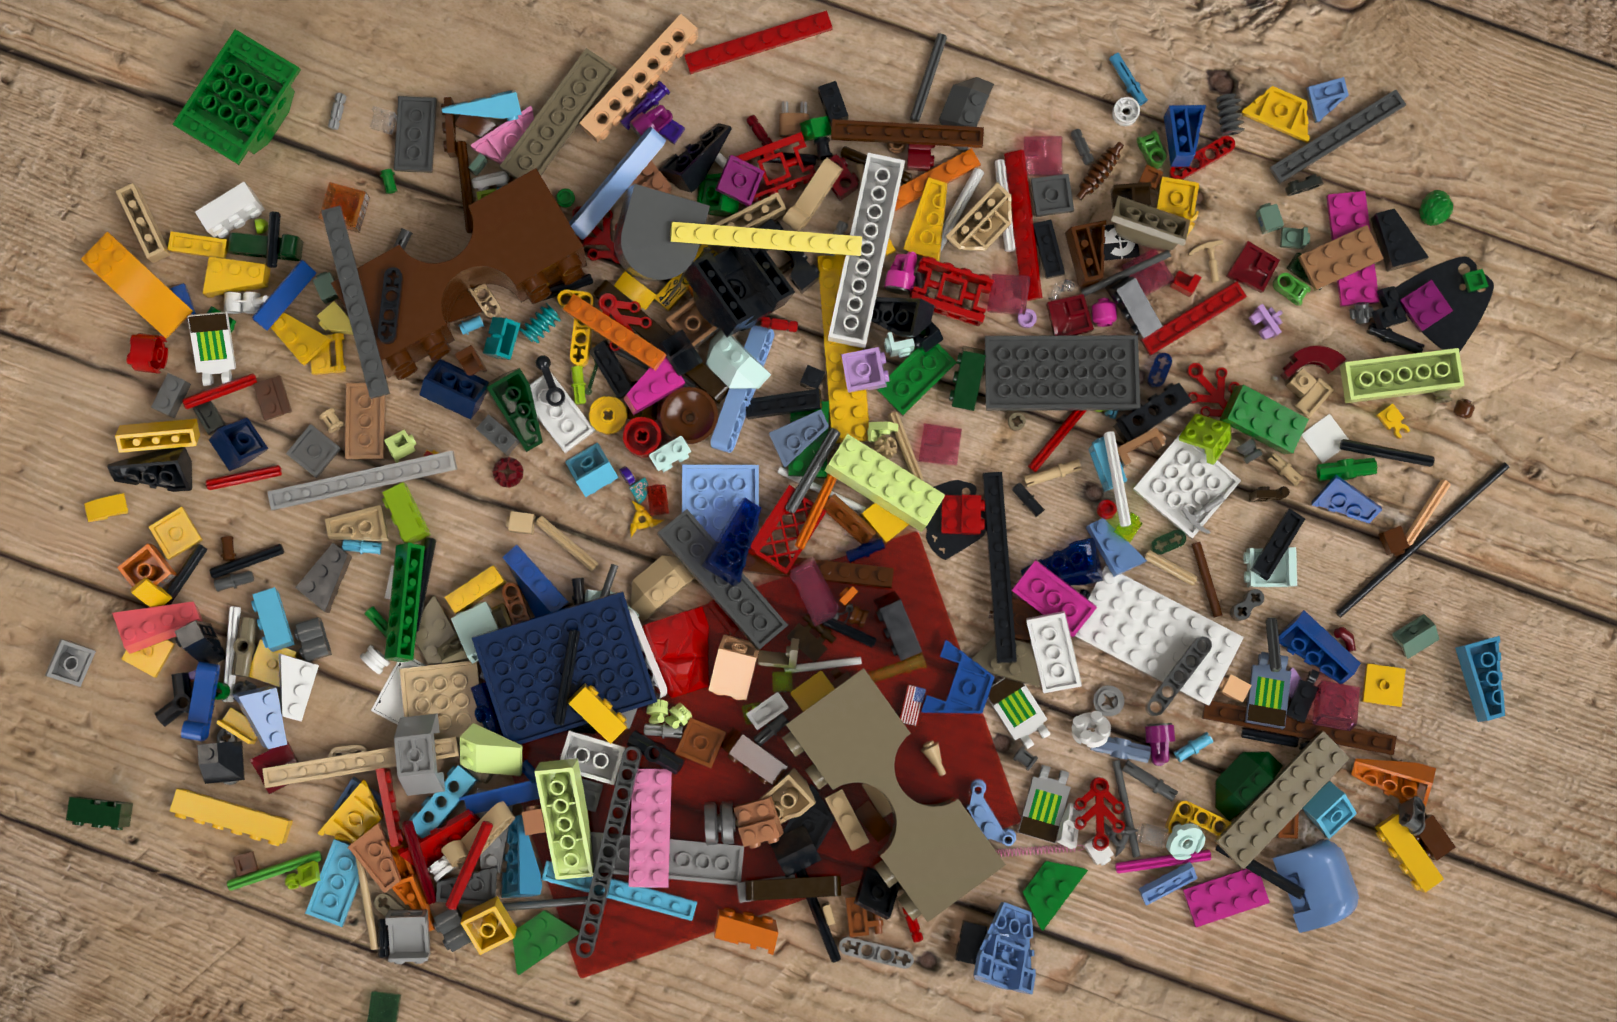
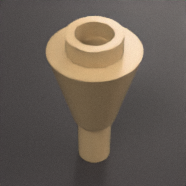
[921,740,946,776]

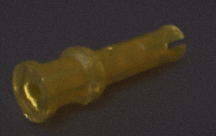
[867,652,927,683]

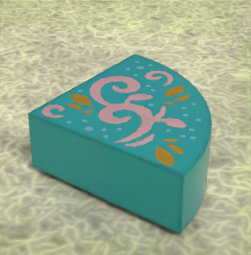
[629,478,648,504]

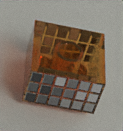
[319,182,370,233]

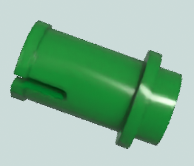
[380,169,398,194]

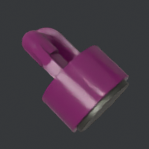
[629,105,673,138]
[1145,723,1175,766]

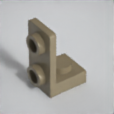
[758,638,799,669]

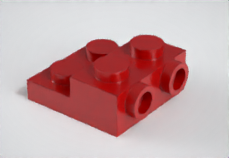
[941,495,985,535]

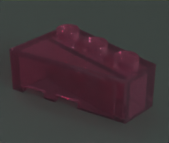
[789,556,839,627]

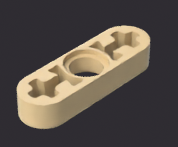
[469,284,502,319]

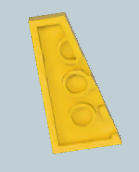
[903,177,948,261]

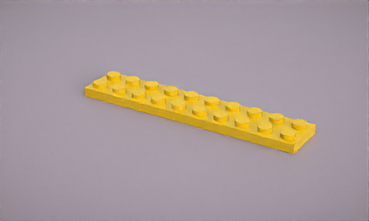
[817,254,869,444]

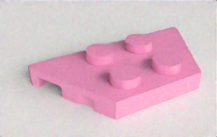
[471,106,534,164]

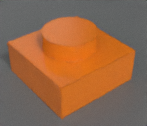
[839,586,858,607]

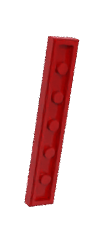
[1140,281,1247,356]

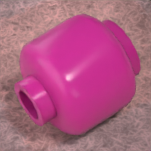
[1092,298,1117,327]

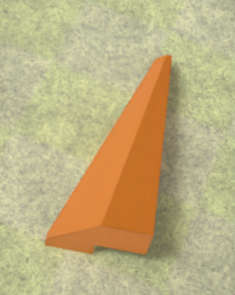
[387,834,435,931]

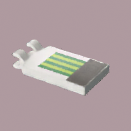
[188,311,236,386]
[988,678,1050,749]

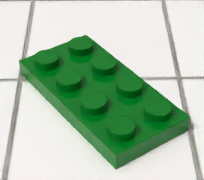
[876,344,956,416]
[788,401,829,478]

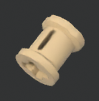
[319,408,344,433]

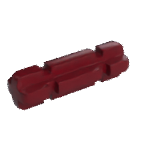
[746,115,773,146]

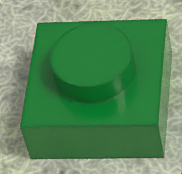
[1463,269,1488,293]

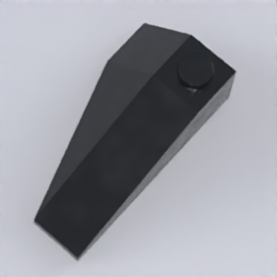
[659,123,732,193]
[871,297,935,337]
[107,447,193,492]

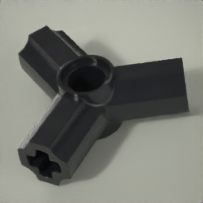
[155,672,215,727]

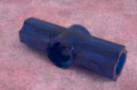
[470,682,503,736]

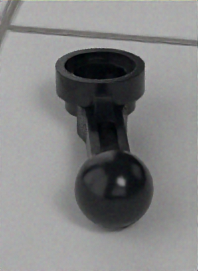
[535,355,566,407]

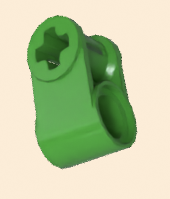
[1136,130,1166,169]
[1273,273,1311,306]

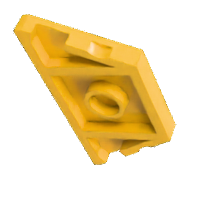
[1241,86,1310,143]
[318,779,383,843]

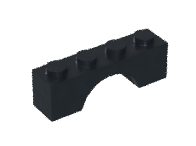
[759,219,820,294]

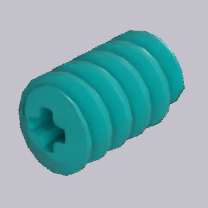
[519,302,561,343]

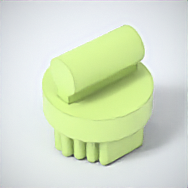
[646,699,669,724]
[665,702,692,729]

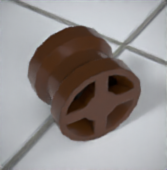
[848,605,869,629]

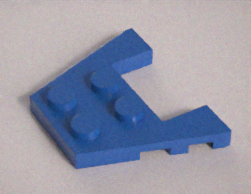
[921,640,995,714]

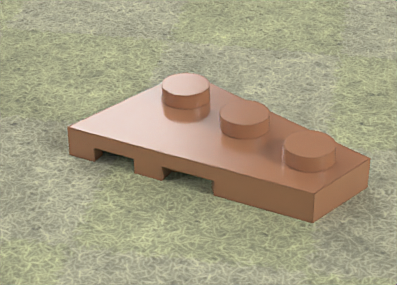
[348,822,401,893]

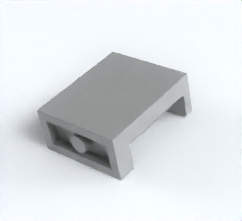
[385,909,431,964]

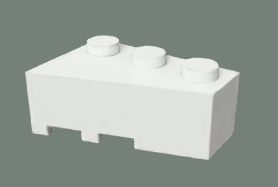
[279,654,319,722]

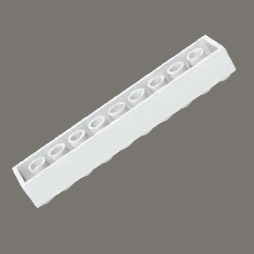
[828,153,905,349]

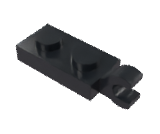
[1286,669,1320,724]

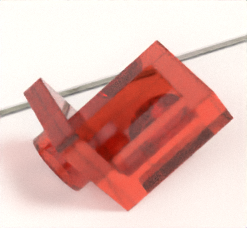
[647,484,669,516]

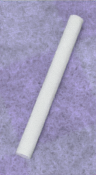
[784,656,862,674]

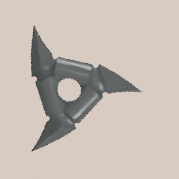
[1104,823,1139,857]

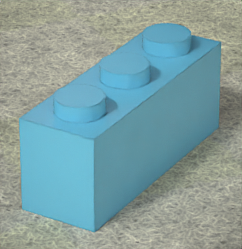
[251,587,295,652]

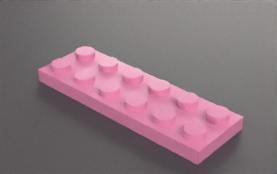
[629,769,672,888]

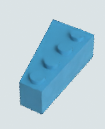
[1455,636,1505,722]

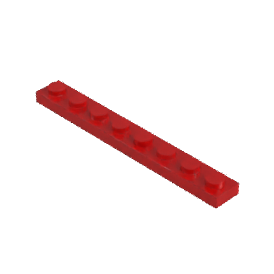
[684,10,833,75]
[1004,150,1043,302]

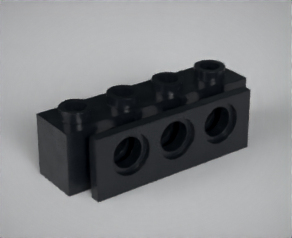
[1113,383,1192,443]

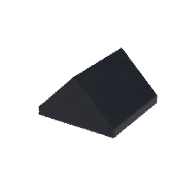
[770,825,821,877]

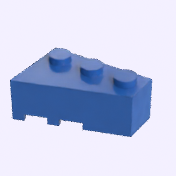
[1164,105,1206,167]

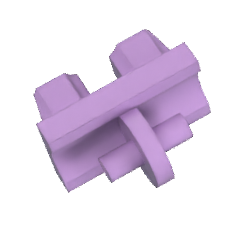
[1248,304,1283,340]

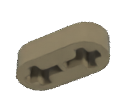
[374,893,406,917]

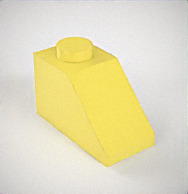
[317,301,353,335]

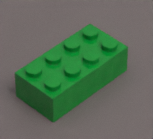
[1220,384,1309,455]

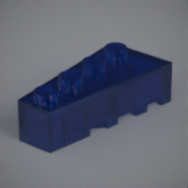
[702,497,761,586]

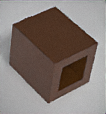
[1378,526,1409,557]

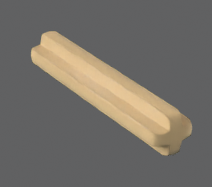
[1144,550,1198,586]

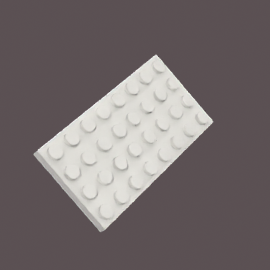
[1075,566,1244,706]

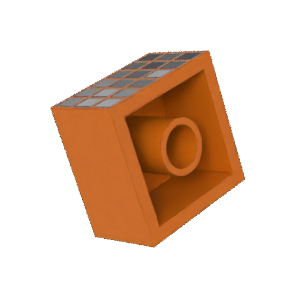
[117,543,177,588]

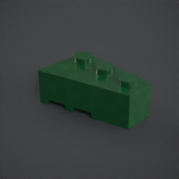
[949,346,986,411]
[66,796,133,830]

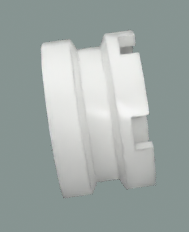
[1112,97,1140,127]
[360,645,390,674]
[427,856,456,882]

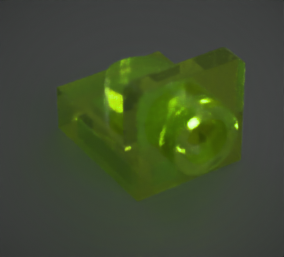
[1113,512,1143,543]

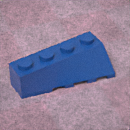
[502,545,570,617]
[1279,610,1361,685]

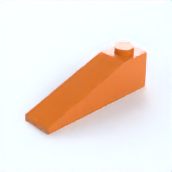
[1351,758,1436,807]

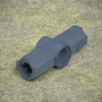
[1090,737,1151,763]

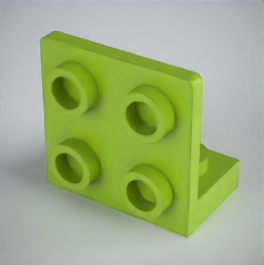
[1179,414,1231,465]

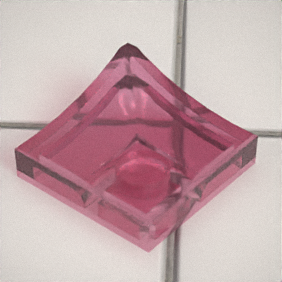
[1024,136,1063,176]
[918,423,962,466]

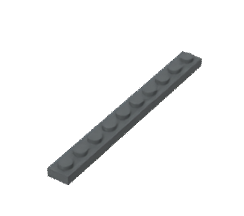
[321,206,390,399]

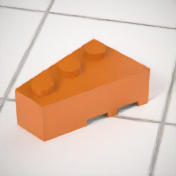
[714,908,779,955]

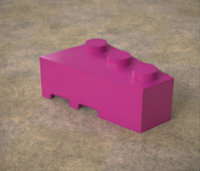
[624,357,685,415]

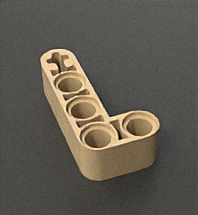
[782,158,843,232]
[441,801,515,867]

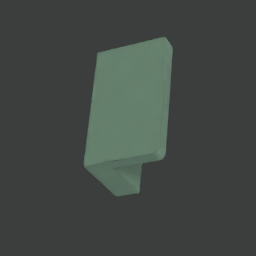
[1392,614,1439,659]

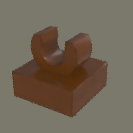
[831,667,851,689]

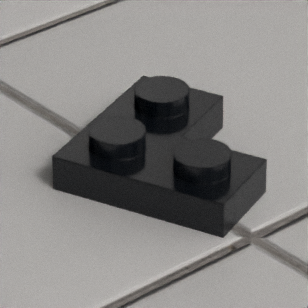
[1371,286,1408,330]

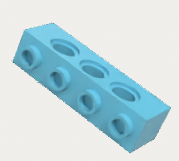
[409,765,478,839]

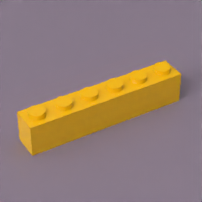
[170,788,293,846]

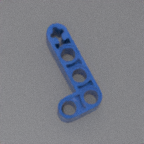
[181,662,220,741]

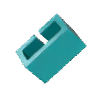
[483,317,521,360]

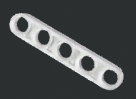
[629,609,667,700]

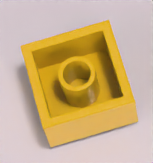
[461,896,517,955]

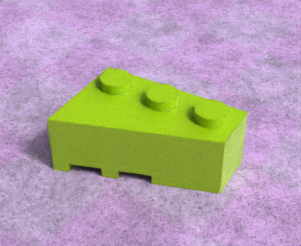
[382,482,431,544]

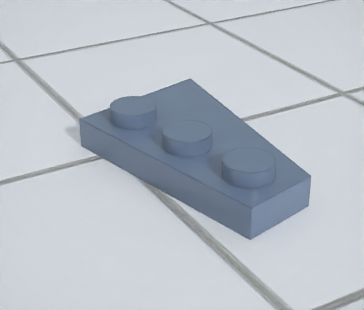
[769,409,829,468]

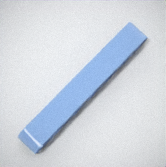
[569,127,666,240]
[711,325,774,453]

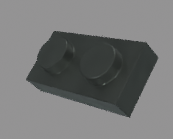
[192,400,226,435]

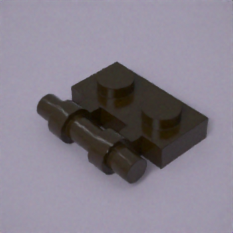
[1249,486,1290,502]
[786,613,837,663]

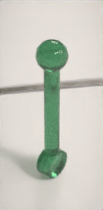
[585,361,598,395]

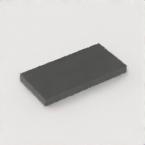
[394,96,437,173]

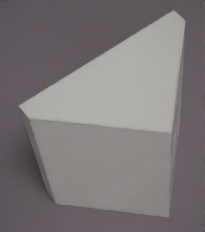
[45,639,96,687]

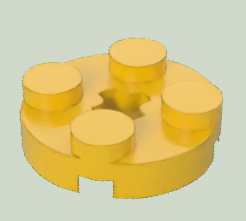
[589,396,627,435]

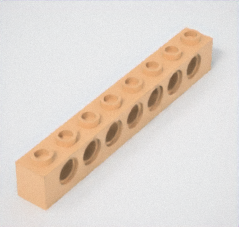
[579,14,698,143]

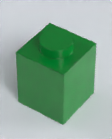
[800,116,831,142]

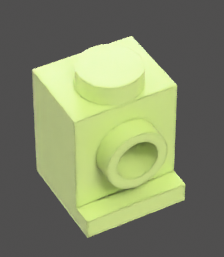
[384,429,416,463]

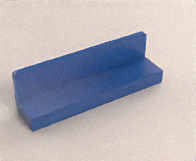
[252,260,317,331]
[459,779,540,814]

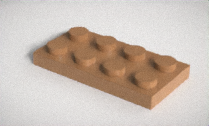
[1298,225,1384,291]
[345,383,386,460]

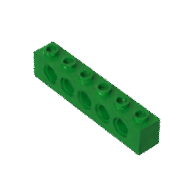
[384,542,425,662]

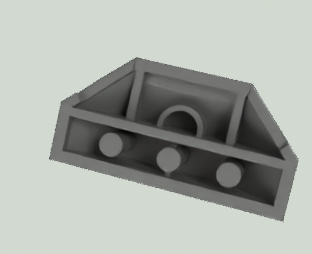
[939,77,994,152]

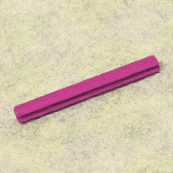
[1115,850,1211,874]

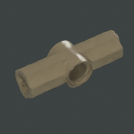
[231,617,257,677]

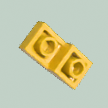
[614,271,657,310]
[84,493,128,522]
[131,577,172,607]

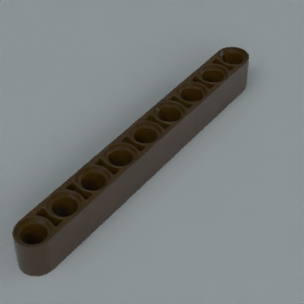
[593,279,729,403]

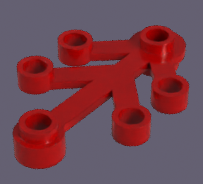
[572,206,620,264]
[598,293,652,351]
[1187,363,1239,417]
[1074,777,1125,851]

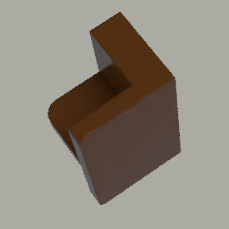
[455,345,487,376]

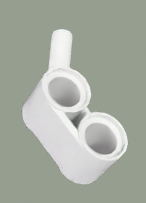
[224,292,269,314]

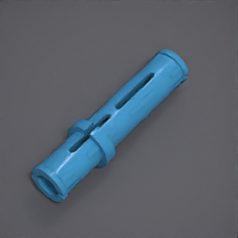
[1109,53,1148,106]

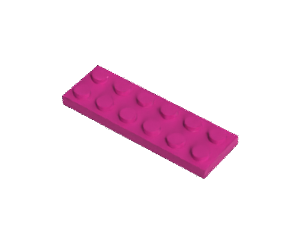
[1326,191,1380,307]

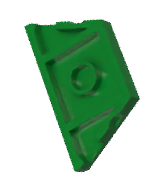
[1022,861,1088,930]
[513,910,580,975]

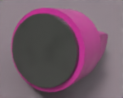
[884,252,917,295]

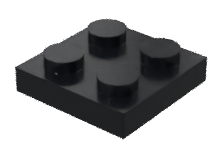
[854,867,900,920]

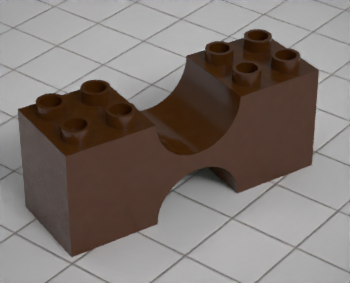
[331,168,587,380]

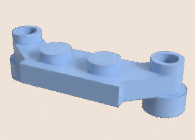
[966,779,1016,846]

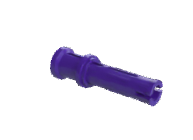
[620,81,670,130]

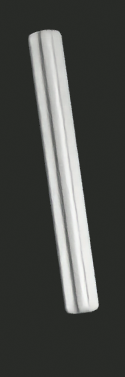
[994,159,1015,252]
[941,168,984,251]
[1104,431,1131,527]
[222,606,241,702]

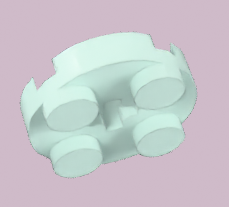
[1166,823,1205,860]

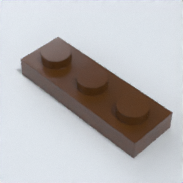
[441,97,457,158]

